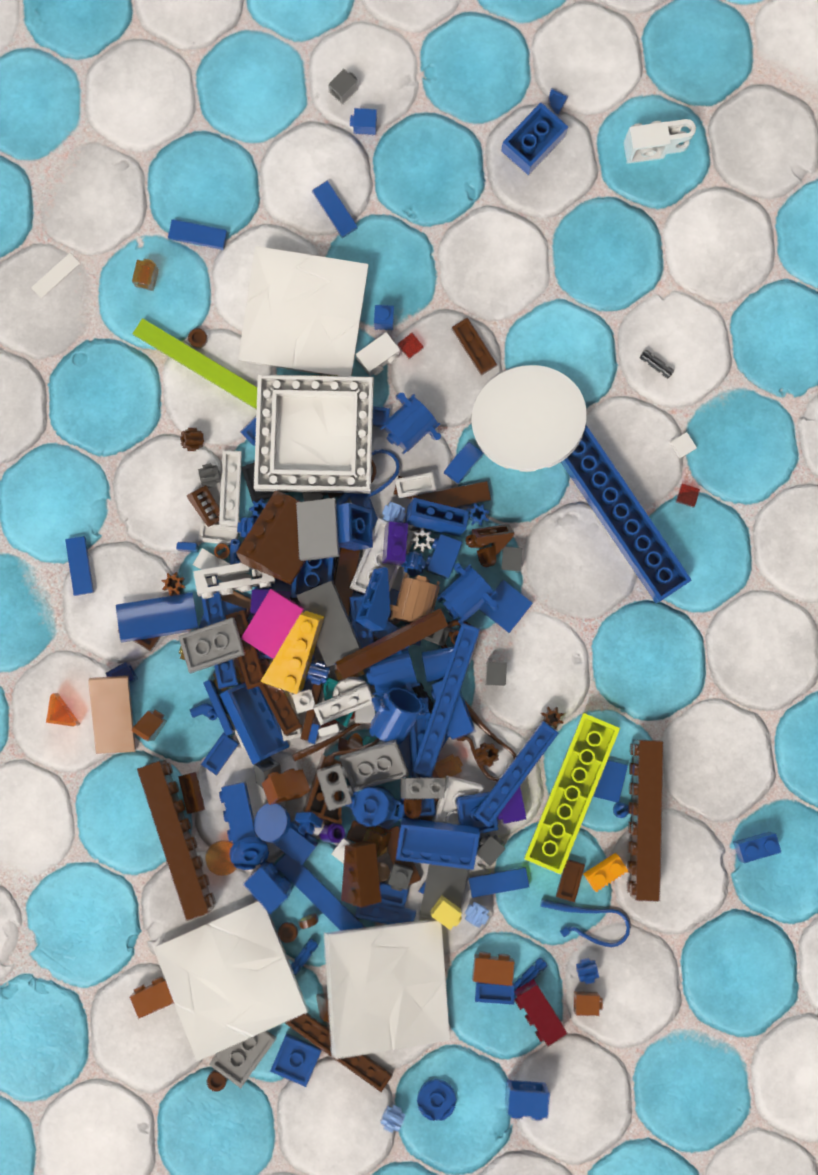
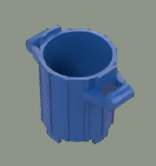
[380,392,441,454]
[437,563,499,625]
[366,646,420,696]
[369,688,430,744]
[345,786,406,826]

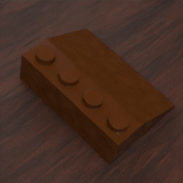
[236,490,306,584]

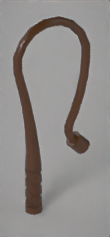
[457,699,517,782]
[292,723,380,766]

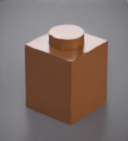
[573,991,603,1016]

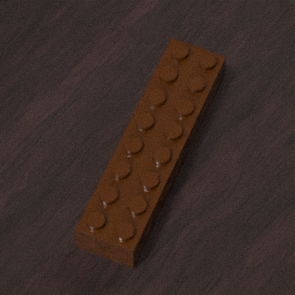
[626,739,663,902]
[137,760,216,921]

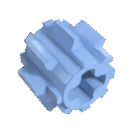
[382,502,406,523]
[465,902,489,928]
[380,1105,405,1133]

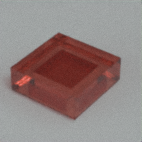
[397,332,424,359]
[676,483,700,508]

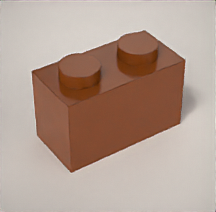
[261,768,311,805]
[472,952,514,986]
[129,976,174,1019]

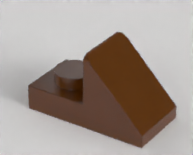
[472,524,514,555]

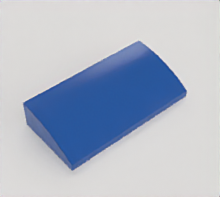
[116,593,198,643]
[220,683,290,764]
[396,817,480,870]

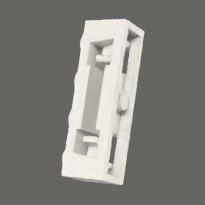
[193,563,275,599]

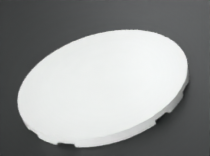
[472,365,587,472]

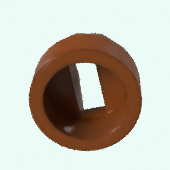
[214,544,230,559]

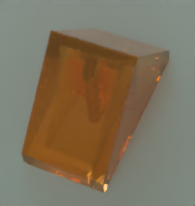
[46,693,81,727]

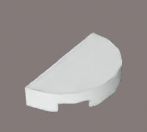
[333,677,371,697]

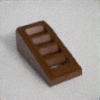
[186,485,220,527]

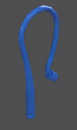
[336,449,400,510]
[540,899,630,948]

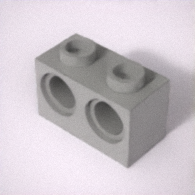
[316,763,354,811]
[401,778,445,799]

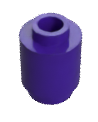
[319,823,345,843]

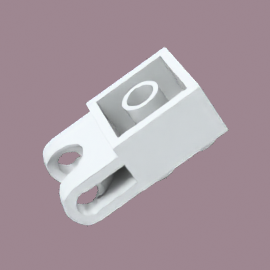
[624,119,696,164]

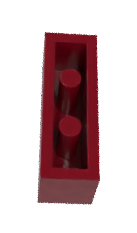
[514,979,568,1046]

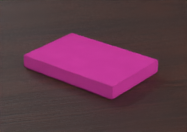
[241,589,304,659]

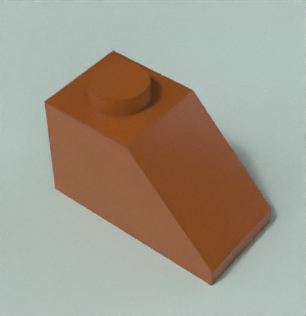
[131,710,167,741]

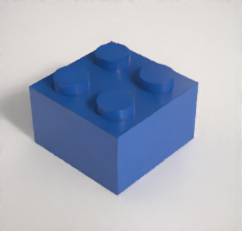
[336,503,373,551]
[505,1080,550,1121]

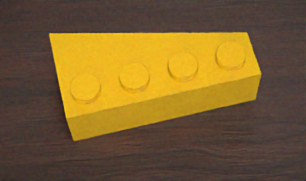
[261,611,324,694]

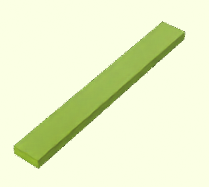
[132,318,257,410]

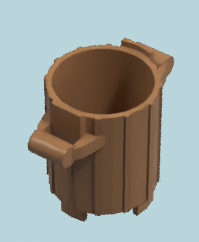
[390,573,440,623]

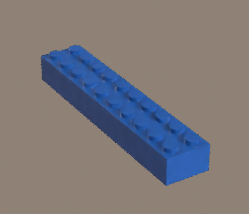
[561,425,692,603]

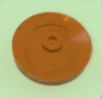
[205,840,237,876]

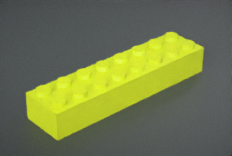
[524,713,620,875]

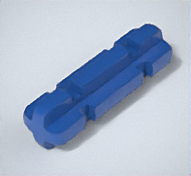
[291,939,318,975]
[515,958,548,989]

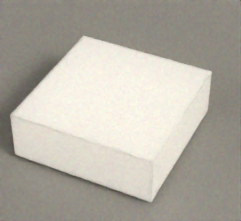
[670,432,697,459]

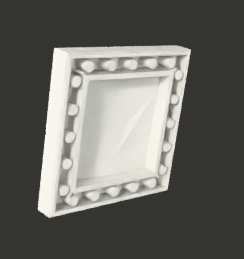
[238,246,369,377]
[254,375,374,494]
[154,901,309,1062]
[324,919,450,1059]

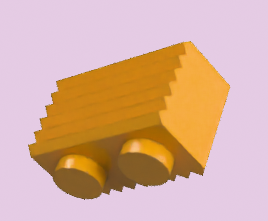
[583,853,628,892]

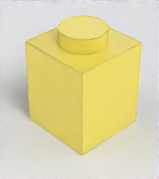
[430,895,462,930]

